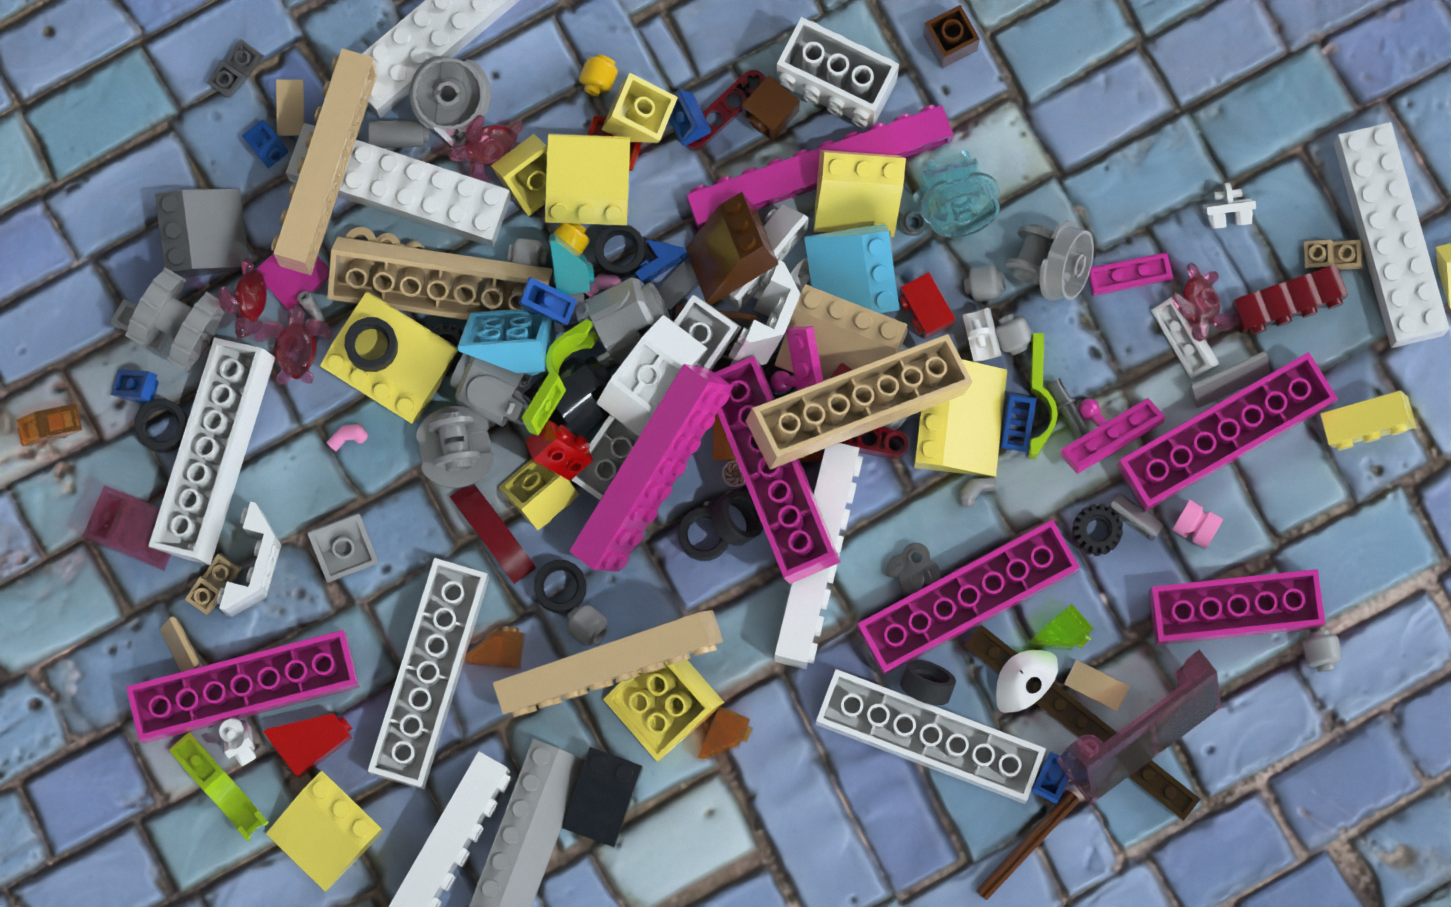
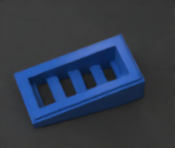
[1001,393,1037,452]

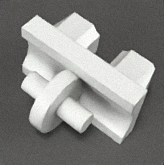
[1202,182,1256,229]
[962,308,1002,363]
[219,718,256,766]

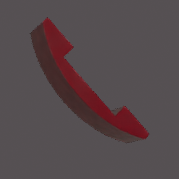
[449,484,536,584]

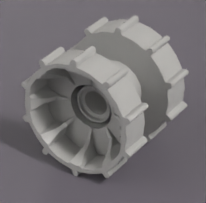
[125,268,228,372]

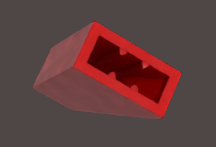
[263,713,353,779]

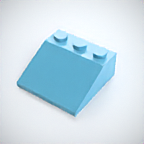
[804,224,900,313]
[458,309,556,375]

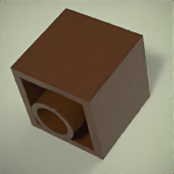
[923,5,980,69]
[742,75,800,141]

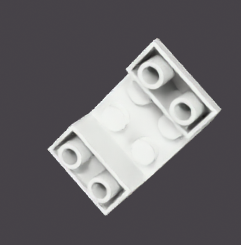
[728,260,800,366]
[596,315,708,436]
[217,501,281,617]

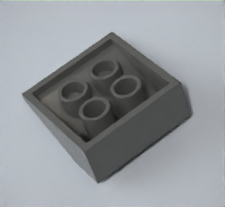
[155,189,251,278]

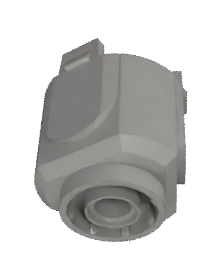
[575,278,671,369]
[450,353,547,427]

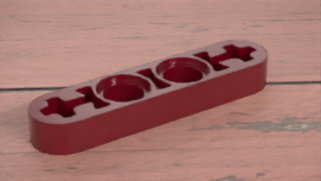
[686,70,765,151]

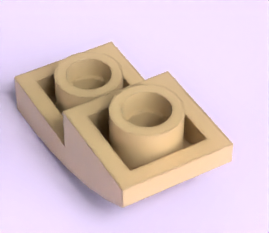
[276,79,304,136]
[1304,239,1363,270]
[185,553,243,615]
[1064,660,1130,711]

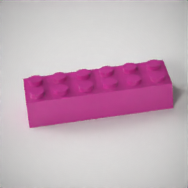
[1148,569,1325,646]

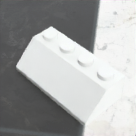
[721,204,808,312]

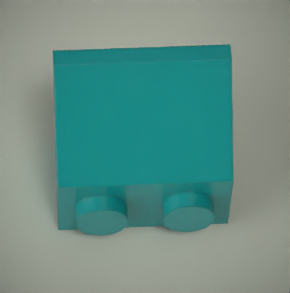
[550,234,595,295]

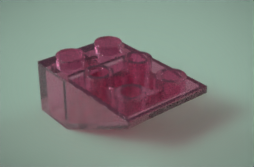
[83,485,171,571]

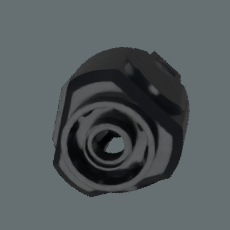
[523,355,612,437]

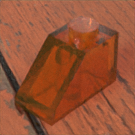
[465,626,525,669]
[698,706,753,762]

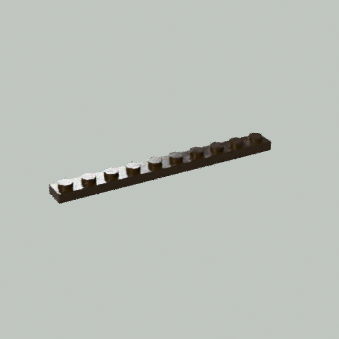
[964,625,1201,822]

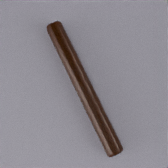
[977,791,1079,900]

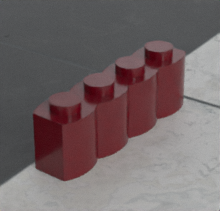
[1232,265,1348,336]

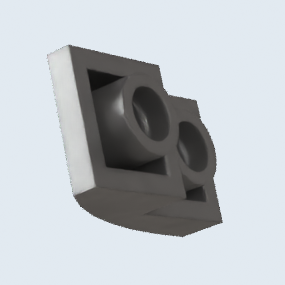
[207,39,264,98]

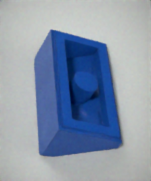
[669,89,711,146]

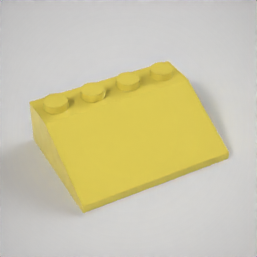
[320,292,458,424]
[914,359,1007,478]

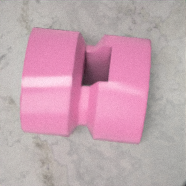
[1172,499,1223,549]

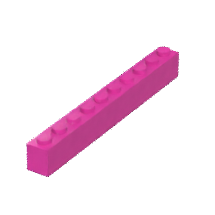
[687,105,953,231]

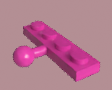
[770,326,823,393]
[1060,398,1165,474]

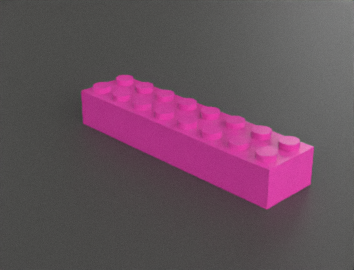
[1116,352,1338,512]
[715,356,841,584]
[569,364,733,572]
[857,519,1080,676]
[126,630,360,744]

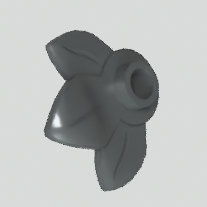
[899,186,948,236]
[886,543,940,597]

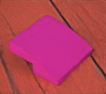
[256,254,330,311]

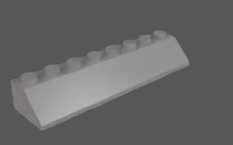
[469,739,585,907]

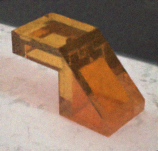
[16,404,82,446]

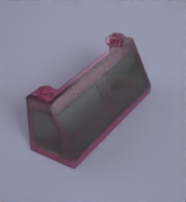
[1056,649,1221,805]

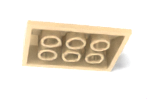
[775,284,908,381]

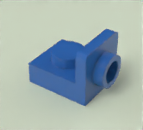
[242,119,289,168]

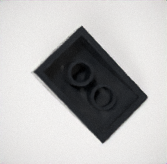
[562,747,643,848]

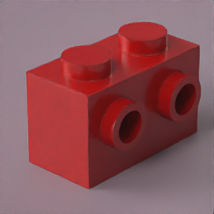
[898,272,955,340]
[526,420,593,481]

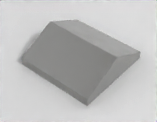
[307,513,379,583]

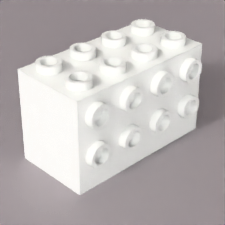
[776,17,899,128]

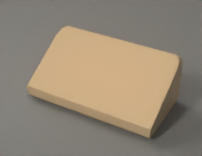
[160,616,202,672]

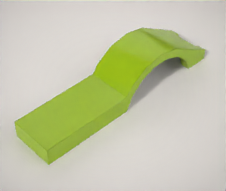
[522,319,599,436]
[1029,333,1058,459]
[169,731,269,841]

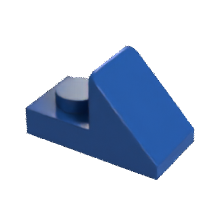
[635,240,687,284]
[518,277,577,326]
[110,369,159,405]
[1031,751,1075,804]

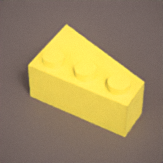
[1320,390,1417,450]

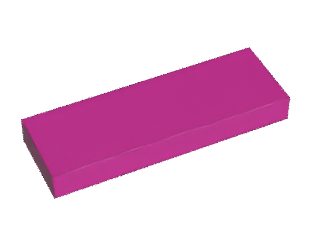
[1088,252,1173,296]

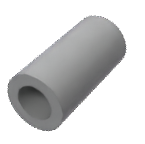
[369,120,430,148]

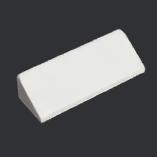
[1151,295,1220,380]

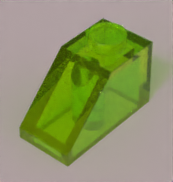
[1028,604,1094,650]

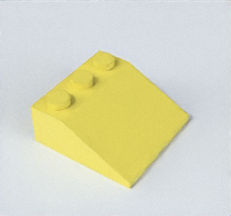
[545,134,630,225]
[813,150,906,237]
[603,660,724,762]
[266,770,384,892]

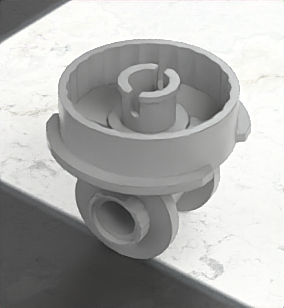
[409,56,491,132]
[1005,220,1094,301]
[416,406,494,488]

